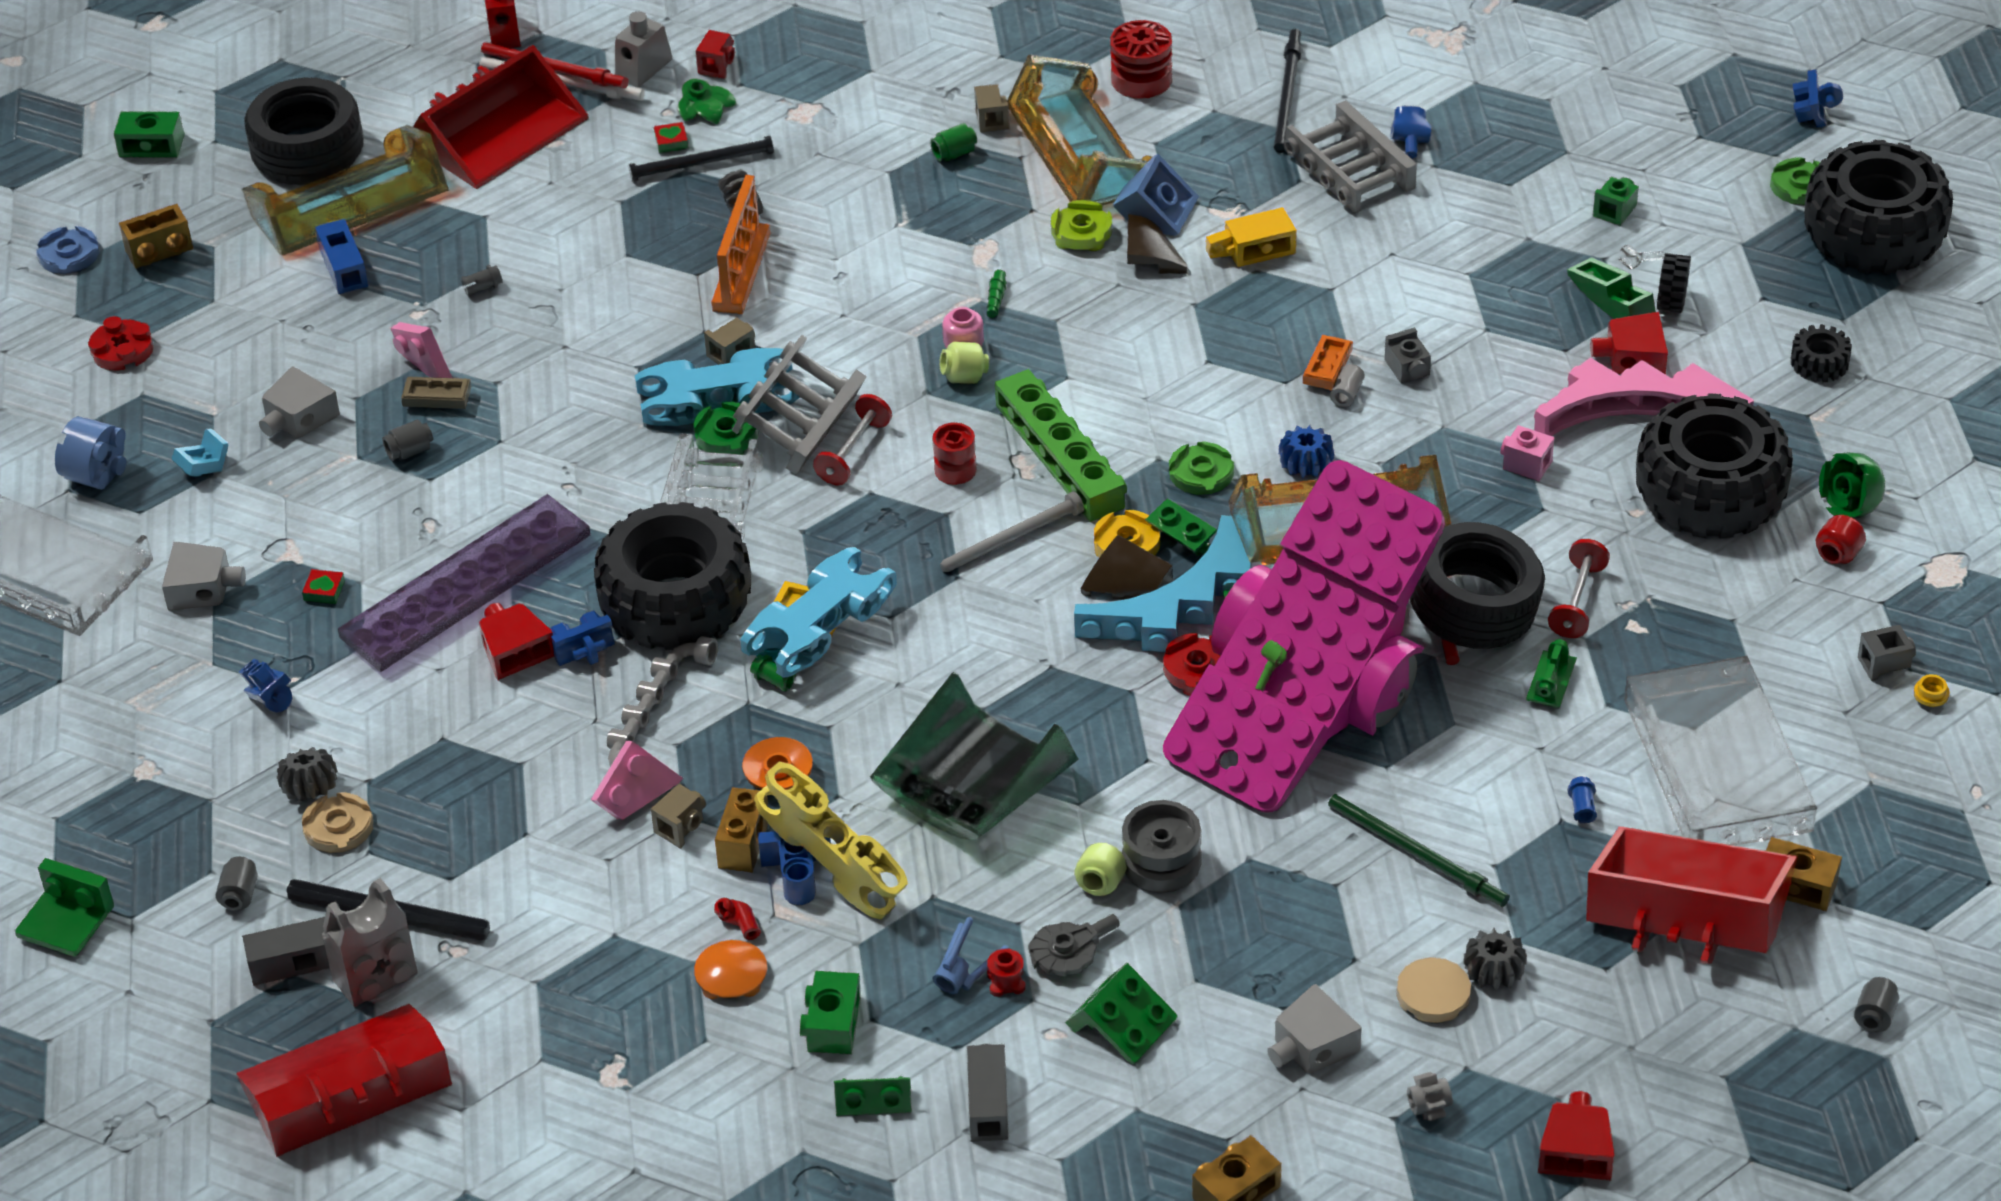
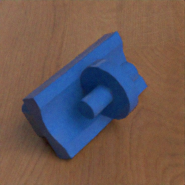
[1793,69,1844,128]
[551,610,615,666]
[239,659,293,712]

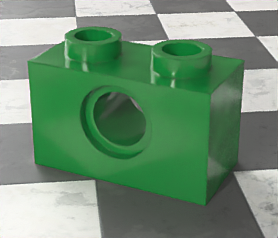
[113,111,184,158]
[800,971,861,1055]

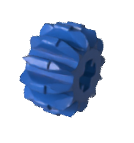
[1279,425,1335,478]

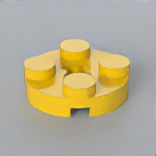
[1094,510,1160,558]

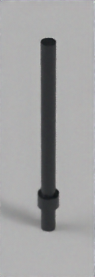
[1274,29,1302,153]

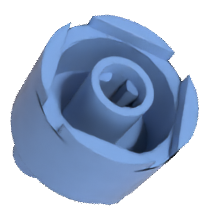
[55,416,127,490]

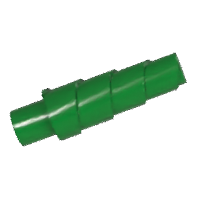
[987,269,1007,318]

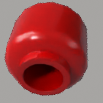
[1815,515,1866,564]

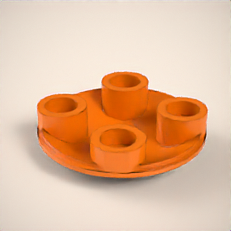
[694,940,767,999]

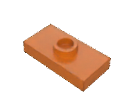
[1303,335,1353,390]

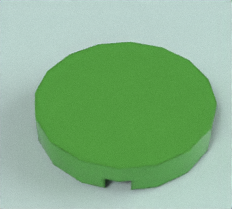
[1770,157,1820,205]
[1169,442,1234,495]

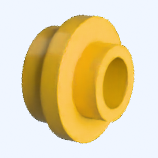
[1914,674,1950,707]

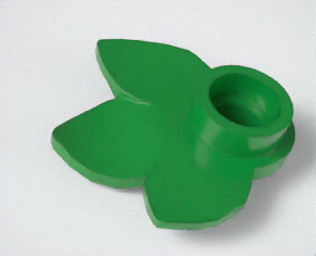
[677,78,736,124]

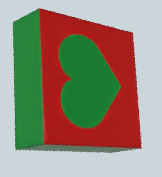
[653,122,689,153]
[302,569,345,604]

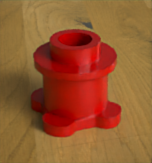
[987,949,1026,997]

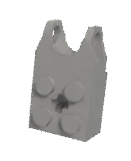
[322,878,418,1007]

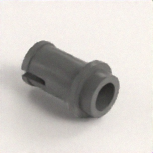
[461,265,503,296]

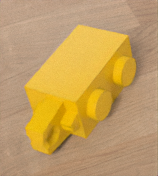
[1205,207,1297,268]

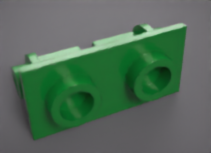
[1145,498,1217,556]
[1526,639,1577,708]
[834,1076,912,1116]

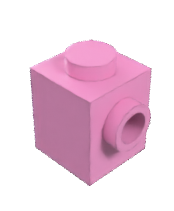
[1500,425,1555,481]

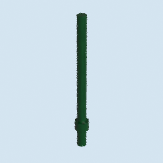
[1328,794,1510,907]

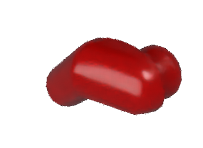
[714,897,761,940]

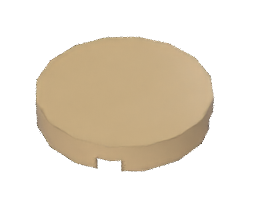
[302,792,373,853]
[1396,957,1471,1023]

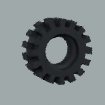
[1656,253,1691,313]
[1790,324,1852,382]

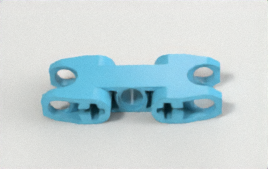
[635,348,800,426]
[740,547,897,678]

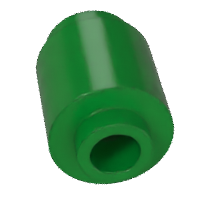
[930,123,977,161]

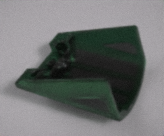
[870,672,1079,840]

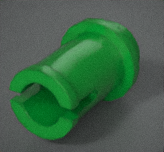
[750,655,796,692]

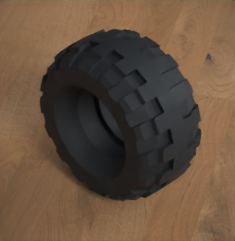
[1804,140,1953,274]
[1636,393,1793,539]
[594,502,751,650]

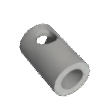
[1330,364,1365,407]

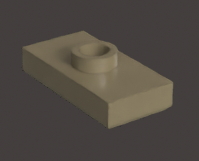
[401,377,471,409]

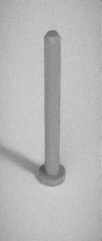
[940,491,1084,572]

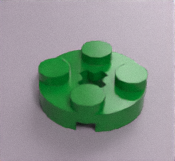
[694,402,759,459]

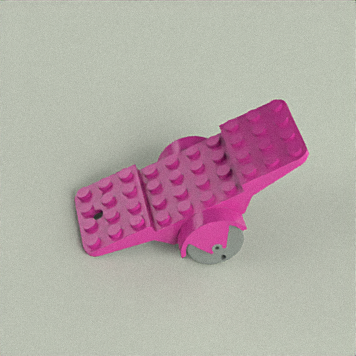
[1163,460,1445,813]

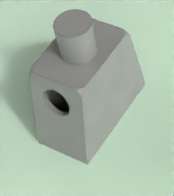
[615,11,673,88]
[259,366,340,438]
[162,542,246,610]
[1267,984,1362,1073]

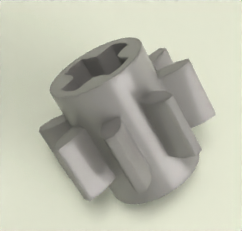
[1407,1072,1453,1121]

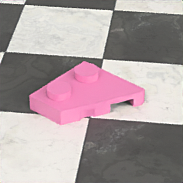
[390,322,452,378]
[591,741,683,820]

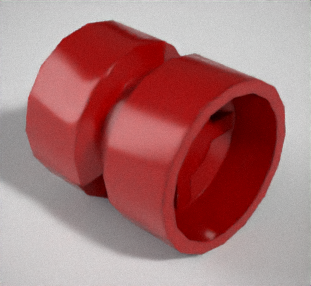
[932,422,977,485]

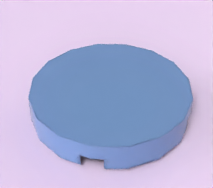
[36,226,99,274]

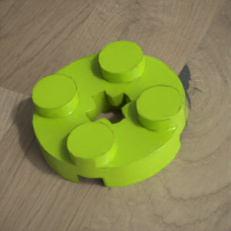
[1051,200,1113,251]

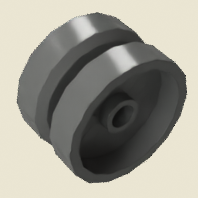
[1122,800,1201,893]

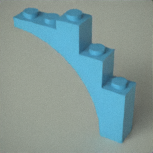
[1074,515,1255,652]

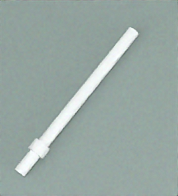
[480,57,645,101]

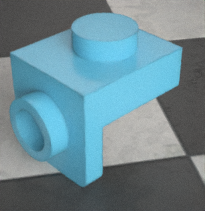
[172,429,228,476]

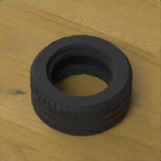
[244,77,364,185]
[1410,522,1545,649]

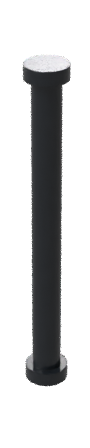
[628,135,774,182]

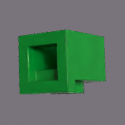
[1593,176,1639,226]

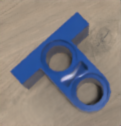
[758,831,831,905]

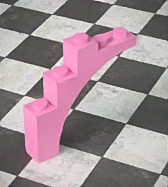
[1534,357,1754,436]

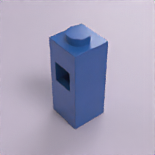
[315,219,369,295]

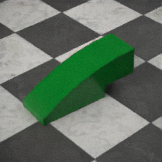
[1567,257,1656,319]

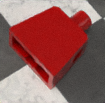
[484,0,521,48]
[1590,312,1668,375]
[479,603,554,680]
[1538,1091,1614,1181]

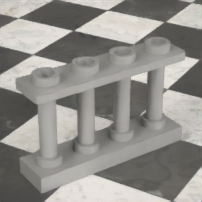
[1284,100,1417,213]
[732,335,867,475]

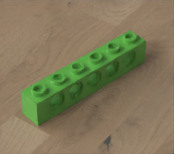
[995,369,1127,522]

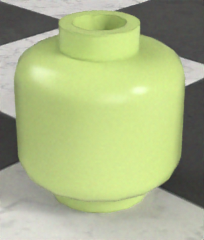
[940,342,989,384]
[1074,842,1127,896]

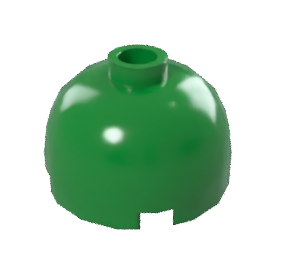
[1819,452,1885,519]

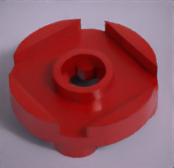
[88,316,154,371]
[1163,633,1220,696]

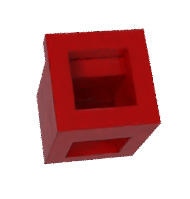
[695,30,735,79]

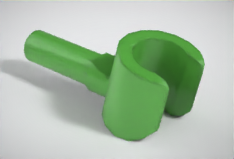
[1255,640,1287,691]

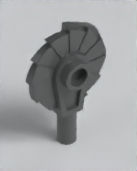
[1028,914,1120,977]

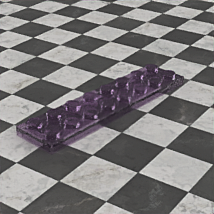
[338,494,591,672]

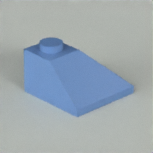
[1113,154,1199,236]

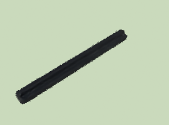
[286,879,490,941]

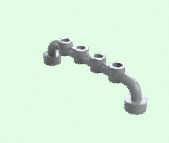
[607,636,718,767]

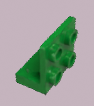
[15,858,115,957]
[1065,962,1177,1064]

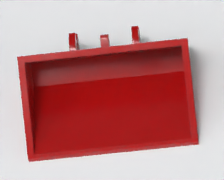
[409,44,589,189]
[1586,826,1798,964]
[236,1003,452,1157]

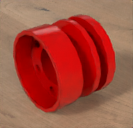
[1110,20,1172,99]

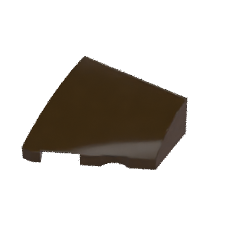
[1127,214,1187,274]
[1080,535,1173,600]

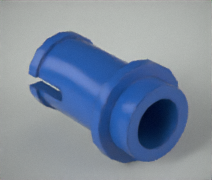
[1567,776,1597,824]

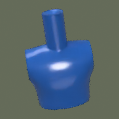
[1390,106,1431,159]

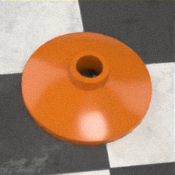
[742,737,813,790]

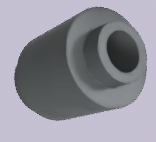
[382,419,433,461]
[215,856,258,910]
[1854,977,1899,1032]

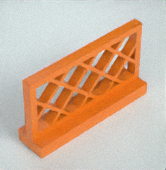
[711,175,771,314]

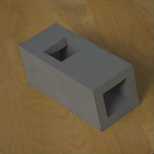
[242,917,330,986]
[967,1044,1009,1141]

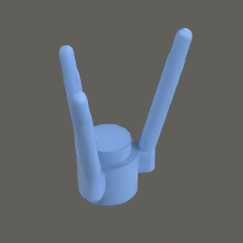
[932,917,1009,994]

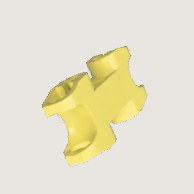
[754,761,908,920]

